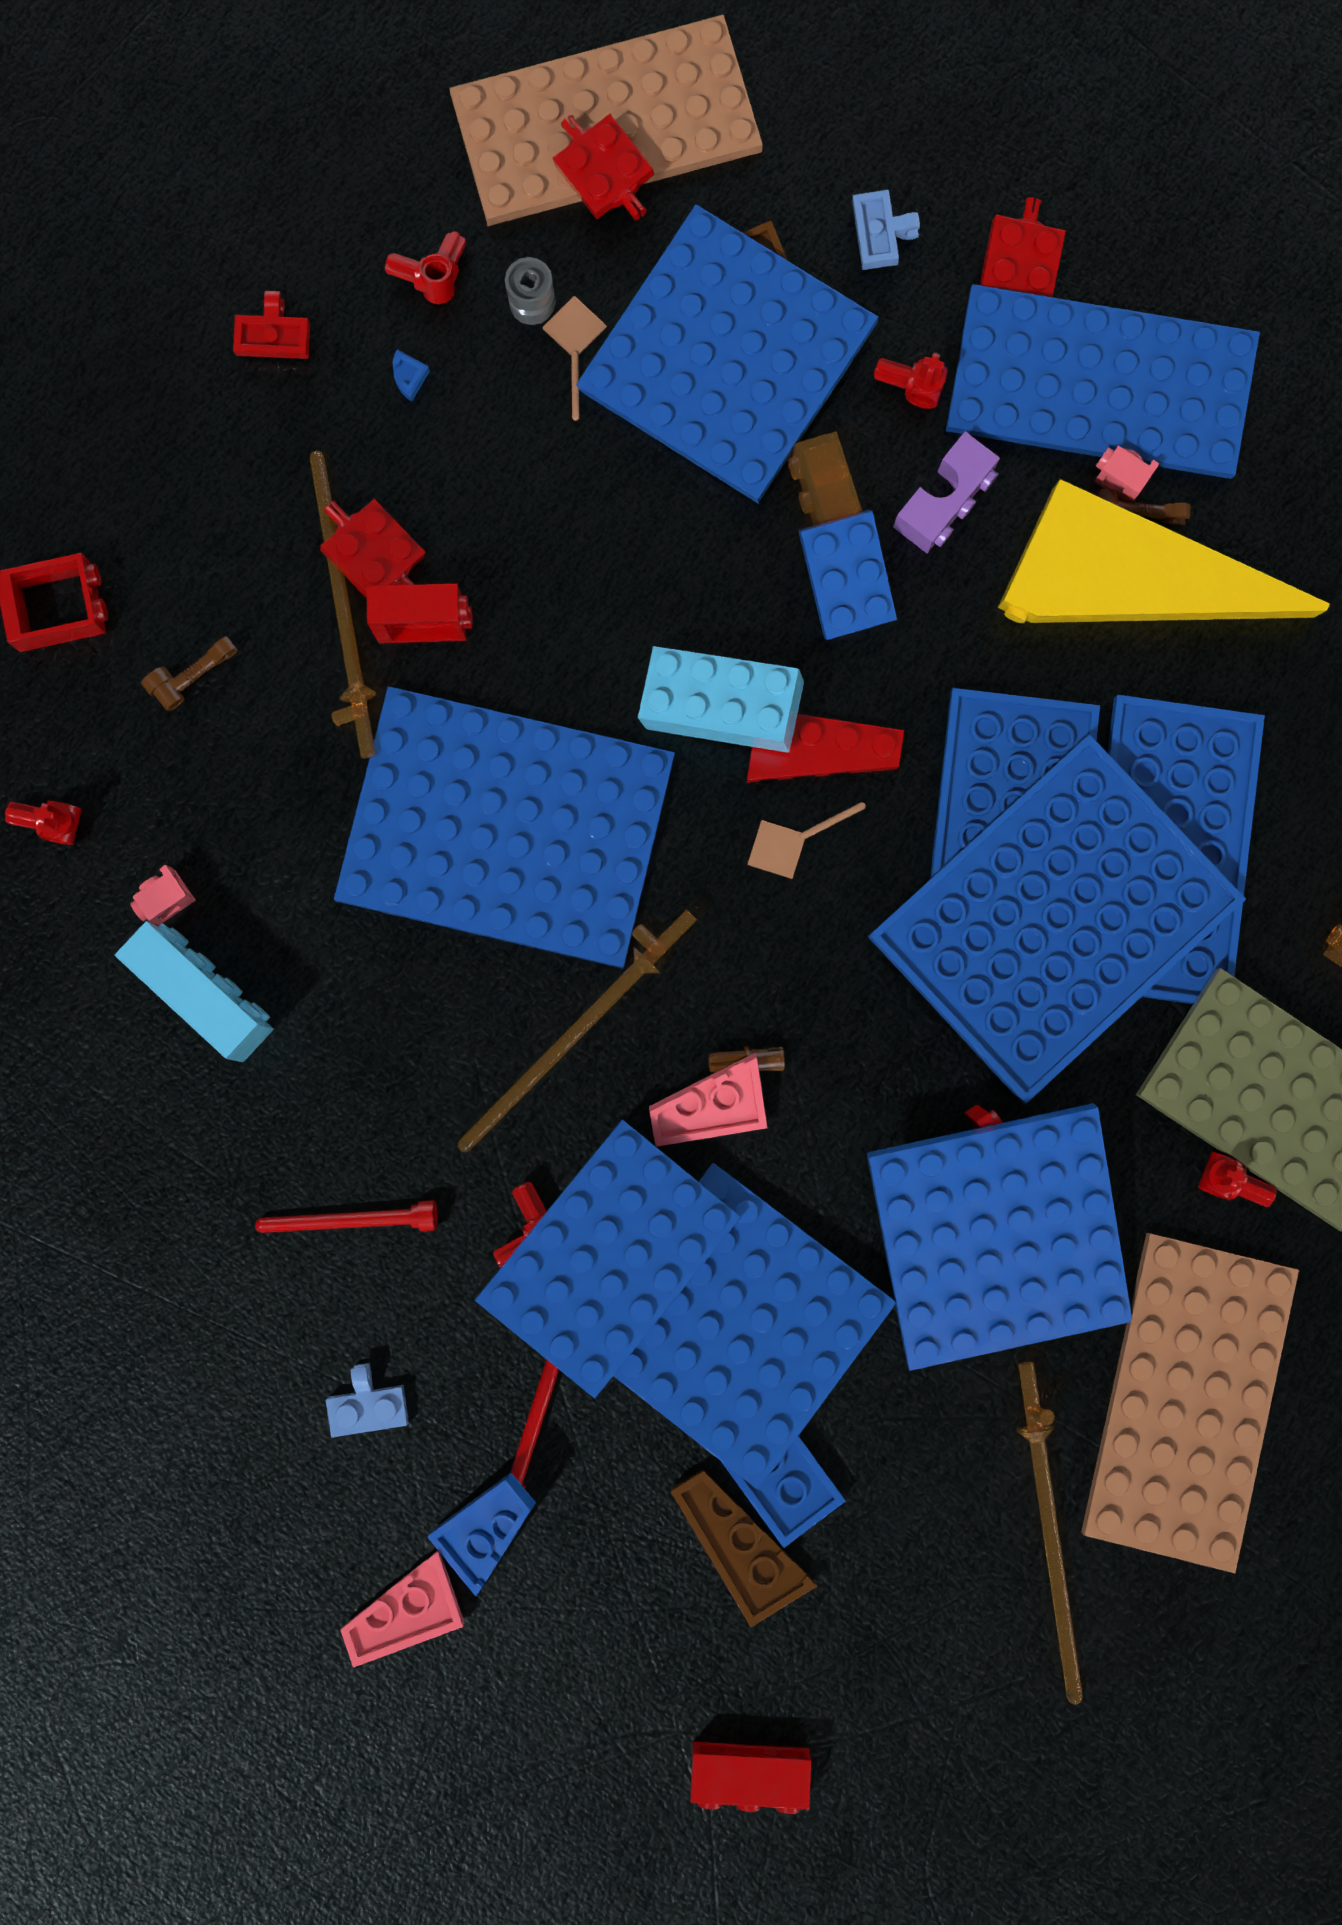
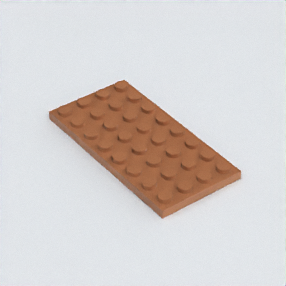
[449,15,762,226]
[1081,1233,1299,1573]

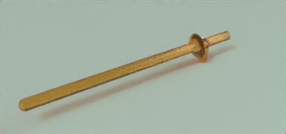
[310,451,376,758]
[458,910,697,1152]
[1016,1362,1083,1705]

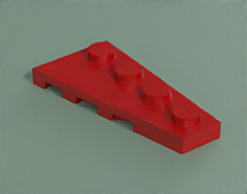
[747,714,904,783]

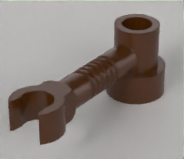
[1097,489,1191,526]
[141,636,238,711]

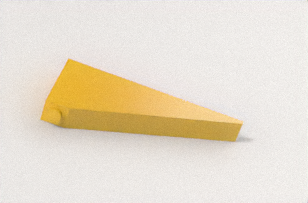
[998,479,1330,623]

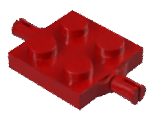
[552,113,654,220]
[980,198,1066,297]
[320,499,426,598]

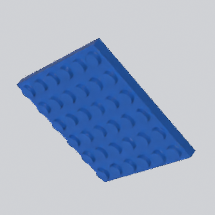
[576,205,878,503]
[867,1103,1132,1371]
[613,1163,896,1490]

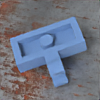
[852,190,920,270]
[326,1363,409,1438]

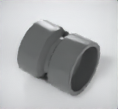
[505,257,556,325]

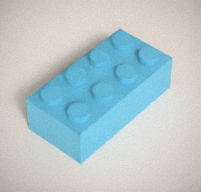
[638,646,804,753]
[115,921,274,1062]

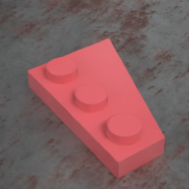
[649,1053,767,1147]
[341,1550,465,1667]

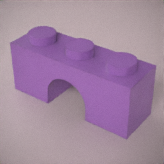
[893,432,1000,554]

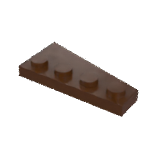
[671,1469,817,1627]

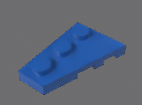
[427,1473,536,1596]

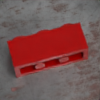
[690,1742,811,1814]

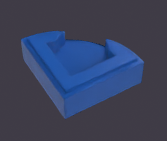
[393,349,430,401]

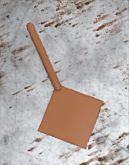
[543,296,607,421]
[747,802,866,879]

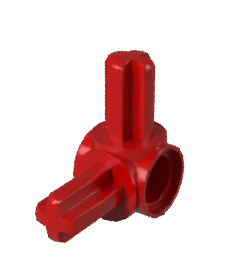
[385,231,466,304]
[874,353,948,409]
[5,801,82,845]
[1198,1152,1276,1207]
[494,1182,547,1268]

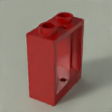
[0,553,108,652]
[367,584,473,643]

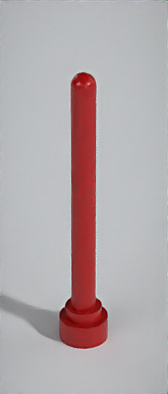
[255,1200,438,1233]
[510,1360,559,1489]

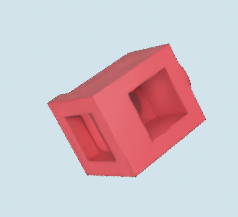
[1094,445,1159,502]
[130,865,195,925]

